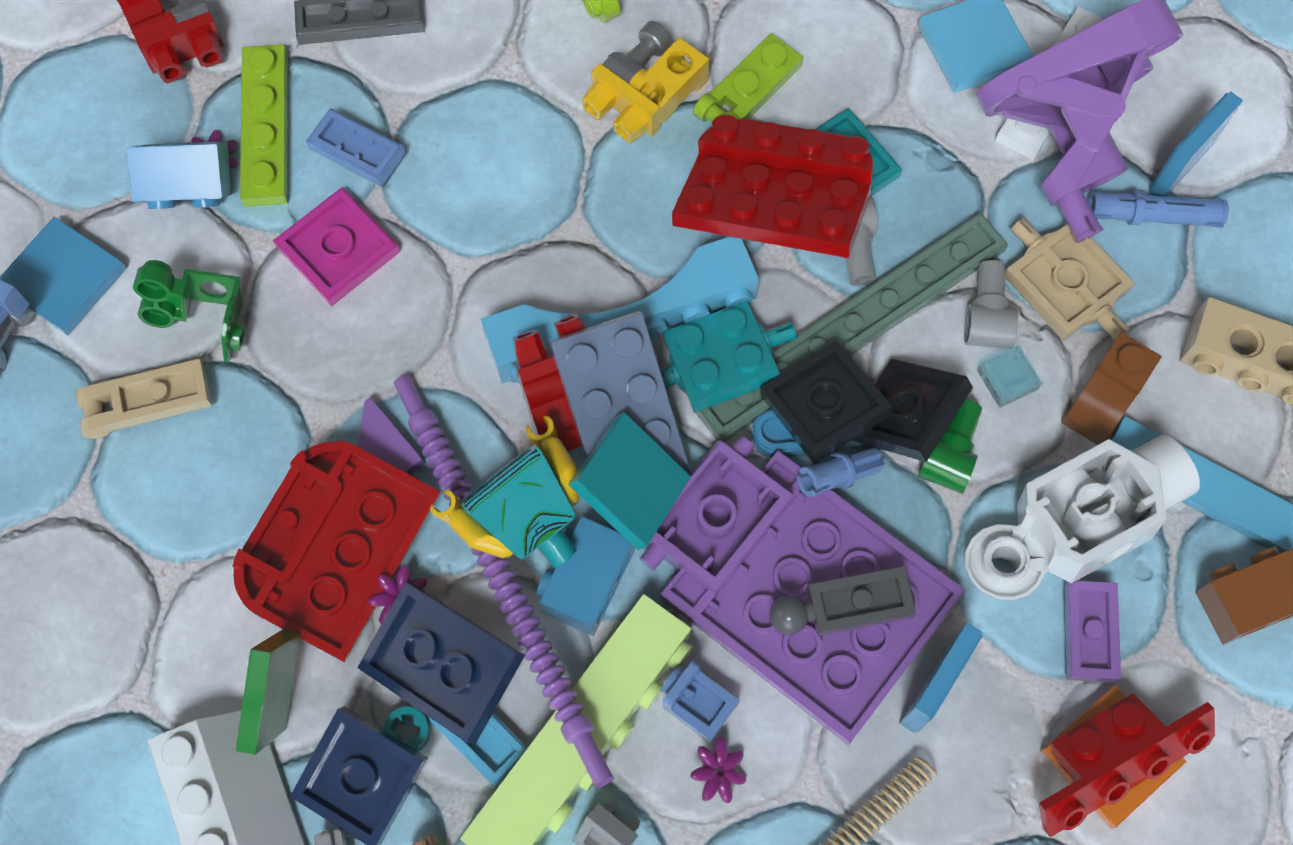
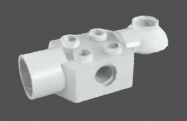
[965,435,1200,601]

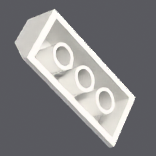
[147,710,306,845]

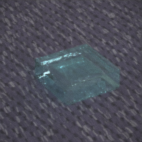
[977,346,1042,408]

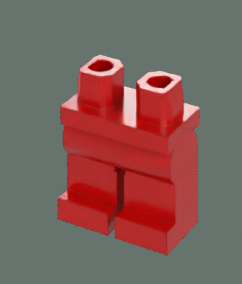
[512,314,586,451]

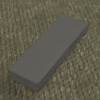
[294,0,425,45]

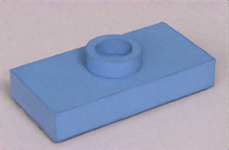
[306,108,405,187]

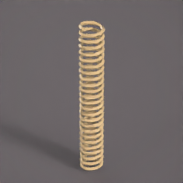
[821,757,937,845]

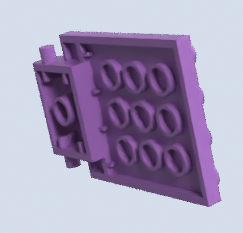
[639,436,965,746]

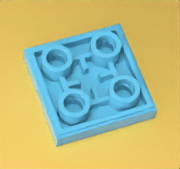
[918,0,1033,94]

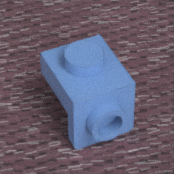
[661,660,740,743]

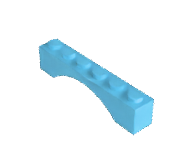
[481,236,759,384]

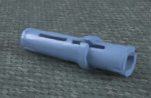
[1088,190,1229,228]

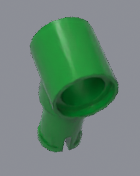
[918,399,982,494]

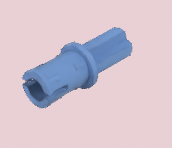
[797,448,885,497]

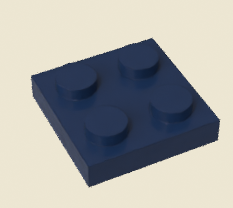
[290,706,428,845]

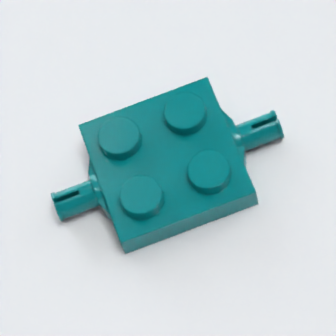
[660,300,798,413]

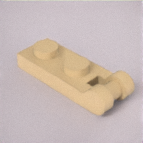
[75,358,212,439]

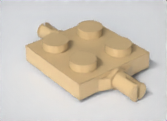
[1005,217,1135,341]

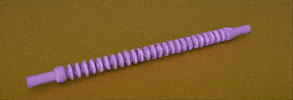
[394,375,614,788]

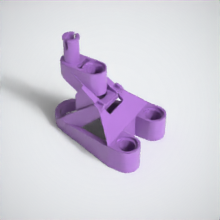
[976,0,1184,243]

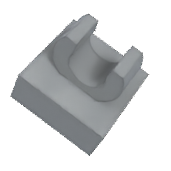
[572,800,640,845]

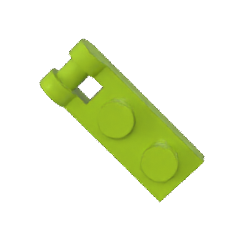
[693,33,803,123]

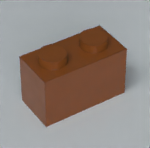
[1195,546,1293,645]

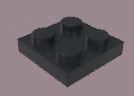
[760,340,892,464]
[852,359,973,462]

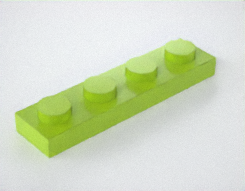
[240,44,288,207]

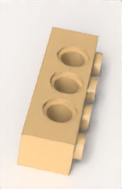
[1180,297,1293,406]

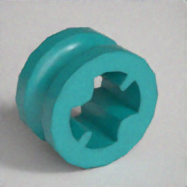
[384,706,431,751]

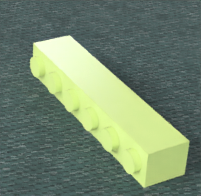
[460,594,693,845]

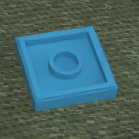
[1149,91,1243,196]
[0,217,126,336]
[899,622,983,733]

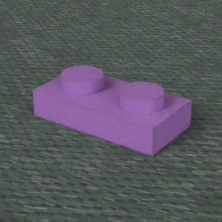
[1064,581,1121,683]

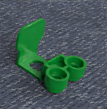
[133,260,244,362]

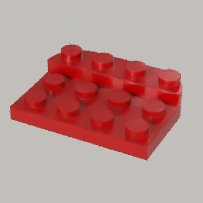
[672,115,873,258]
[232,440,441,663]

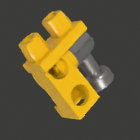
[582,21,709,144]

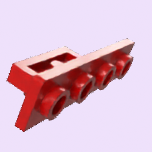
[1039,693,1215,837]

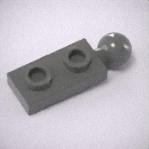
[769,566,916,636]

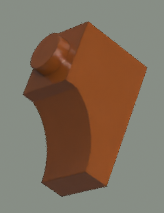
[1061,332,1162,445]

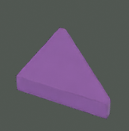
[358,397,424,475]

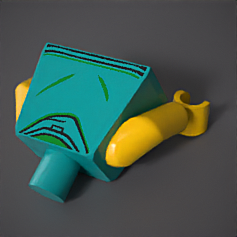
[430,416,579,568]

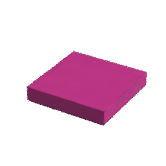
[273,187,400,307]

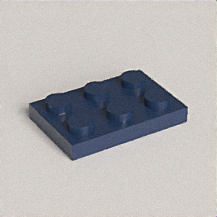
[357,582,525,744]

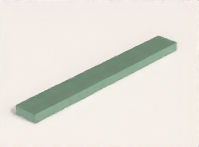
[696,212,1008,442]

